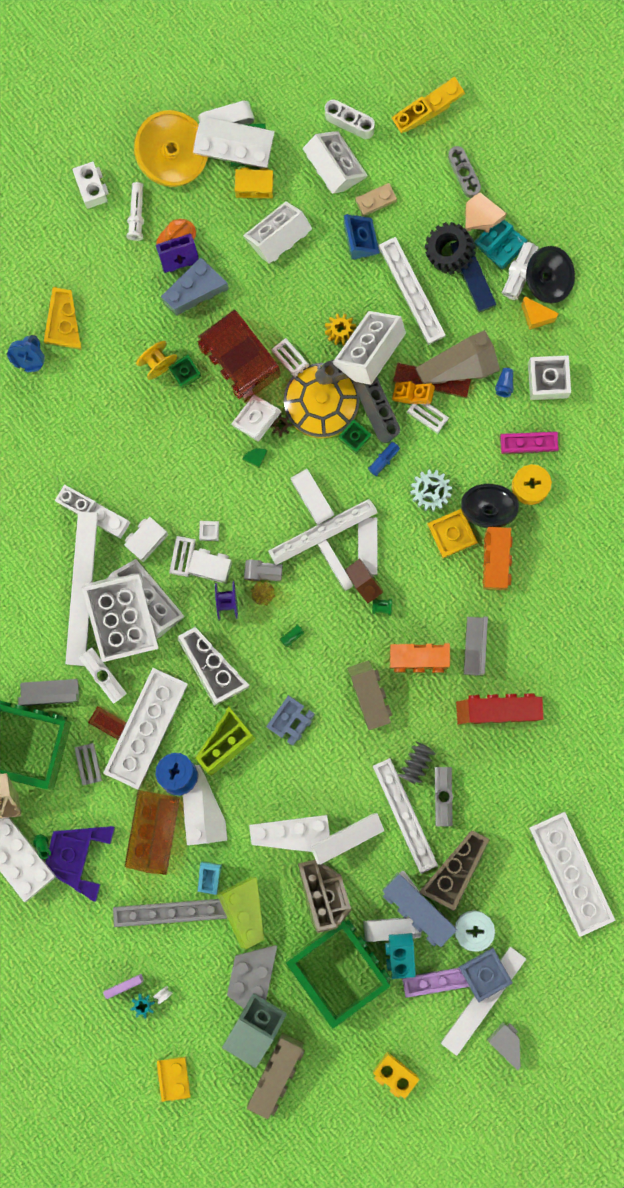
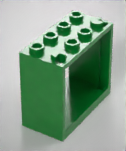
[0,701,72,790]
[286,919,392,1030]

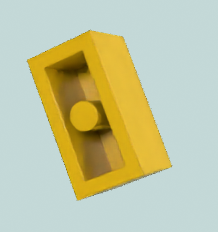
[235,167,274,199]

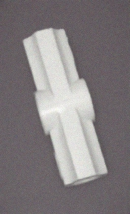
[502,242,539,300]
[78,647,127,704]

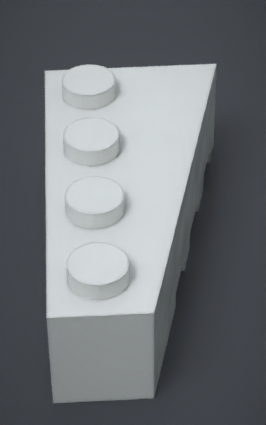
[178,627,250,706]
[249,815,330,852]

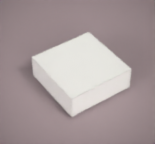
[199,521,219,541]

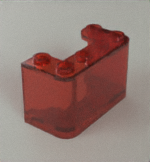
[197,309,281,402]

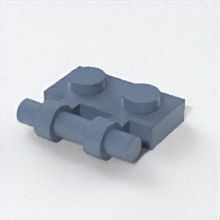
[266,695,315,746]

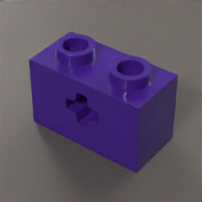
[155,234,199,273]

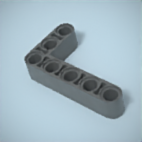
[315,359,400,443]

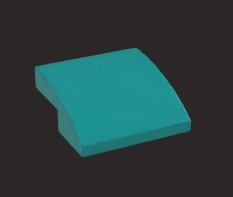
[474,220,528,270]

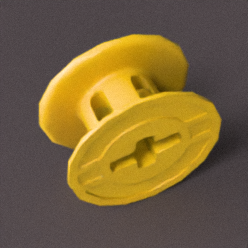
[136,341,178,380]
[511,464,552,505]

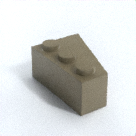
[347,661,392,730]

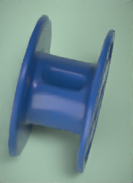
[155,753,198,796]

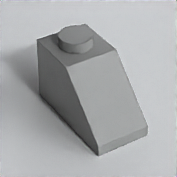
[487,1022,521,1070]

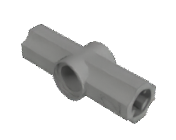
[434,767,453,826]

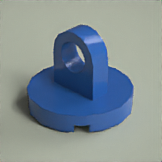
[7,335,45,372]

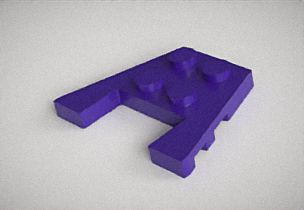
[45,826,115,902]

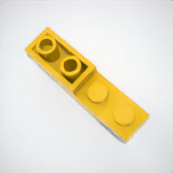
[391,77,465,134]

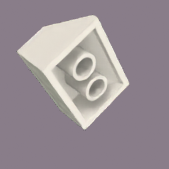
[303,131,368,194]
[243,201,312,263]

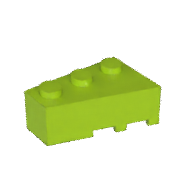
[196,706,256,776]
[217,877,264,949]

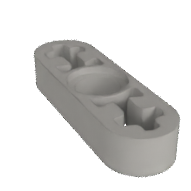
[448,146,481,198]

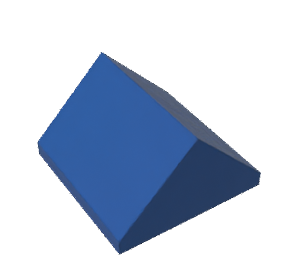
[344,214,380,260]

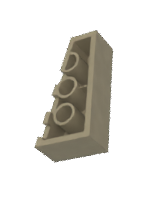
[419,830,490,911]
[247,1033,305,1119]

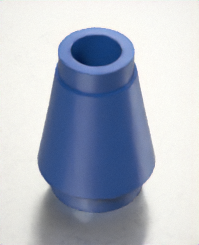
[495,368,514,398]

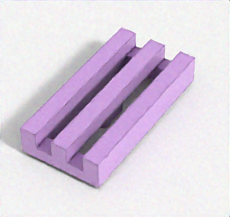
[103,974,144,999]

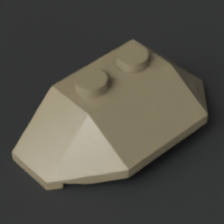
[298,860,351,933]

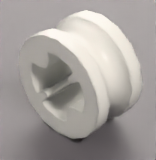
[153,986,173,1004]

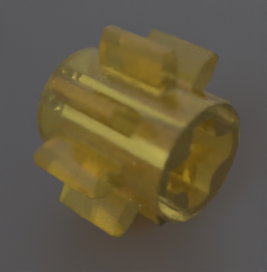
[251,581,275,606]

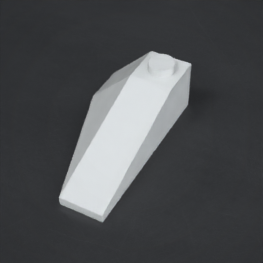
[183,765,228,845]

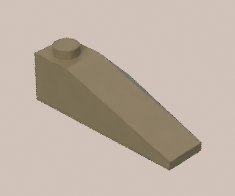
[415,330,500,384]

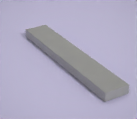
[113,899,227,927]

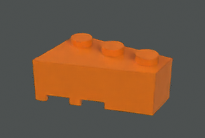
[483,527,512,590]
[390,643,450,673]

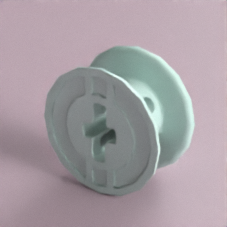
[455,910,495,952]

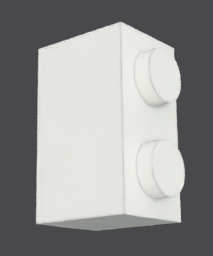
[124,517,169,562]
[188,548,232,584]

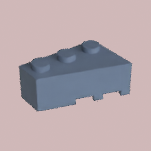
[161,258,229,316]

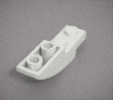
[55,485,130,539]

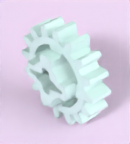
[410,470,452,512]

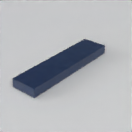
[450,241,496,313]

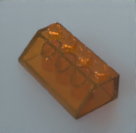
[124,790,180,875]

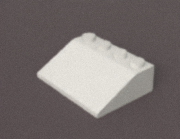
[82,574,159,662]

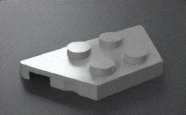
[227,945,278,1009]

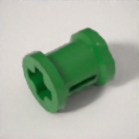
[372,598,392,616]

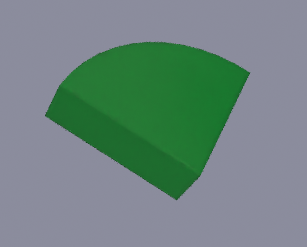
[242,448,268,468]

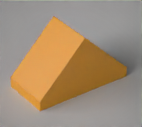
[521,297,559,330]

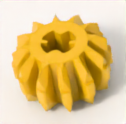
[325,313,356,346]

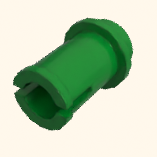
[280,624,305,648]
[33,834,51,859]

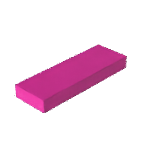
[500,432,559,454]

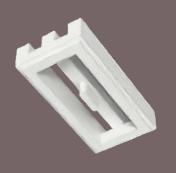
[271,338,309,377]
[407,404,449,434]
[169,536,196,577]

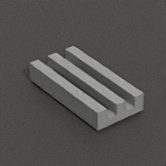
[74,743,102,785]

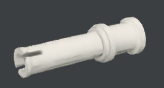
[126,182,144,241]

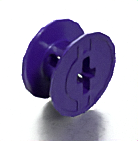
[215,581,238,621]

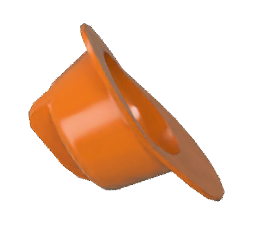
[157,219,196,244]

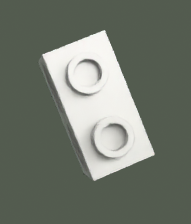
[72,162,109,209]

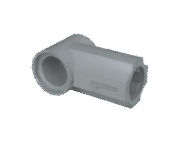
[244,560,283,581]

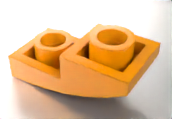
[392,381,435,404]

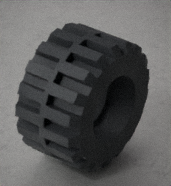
[425,222,476,275]

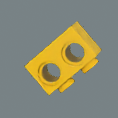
[373,1052,419,1099]

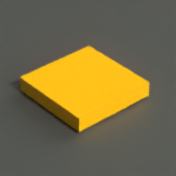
[427,509,478,558]

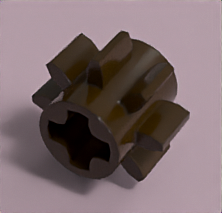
[270,413,292,438]

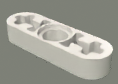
[317,540,353,591]

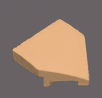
[465,192,506,233]

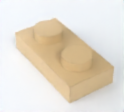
[355,183,397,217]

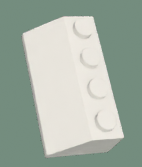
[193,116,274,168]
[333,311,406,385]
[107,559,185,639]

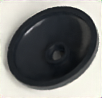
[526,246,575,304]
[461,484,519,528]

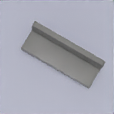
[463,616,488,676]
[18,679,79,706]

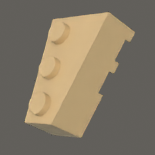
[0,773,22,818]

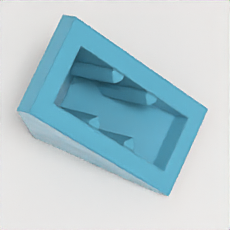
[198,861,222,895]

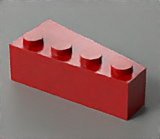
[456,693,544,725]

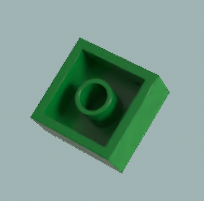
[168,355,201,389]
[338,419,372,454]

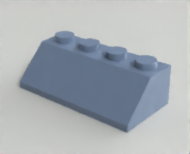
[382,872,457,947]

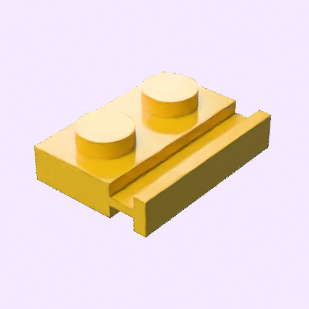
[157,1056,191,1102]

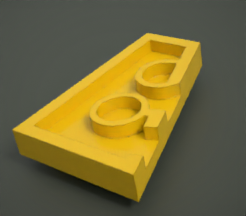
[44,287,81,350]

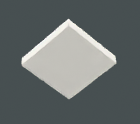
[231,395,281,442]

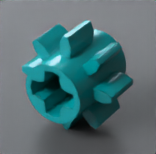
[131,993,155,1018]

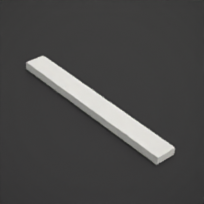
[65,511,98,666]

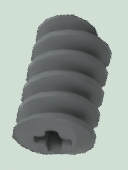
[398,741,436,784]

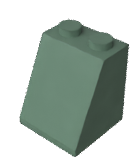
[222,993,287,1068]

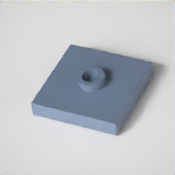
[459,947,513,1003]

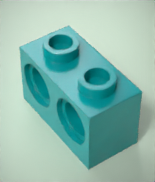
[385,933,416,979]

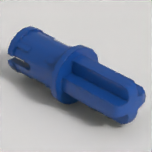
[368,442,400,477]

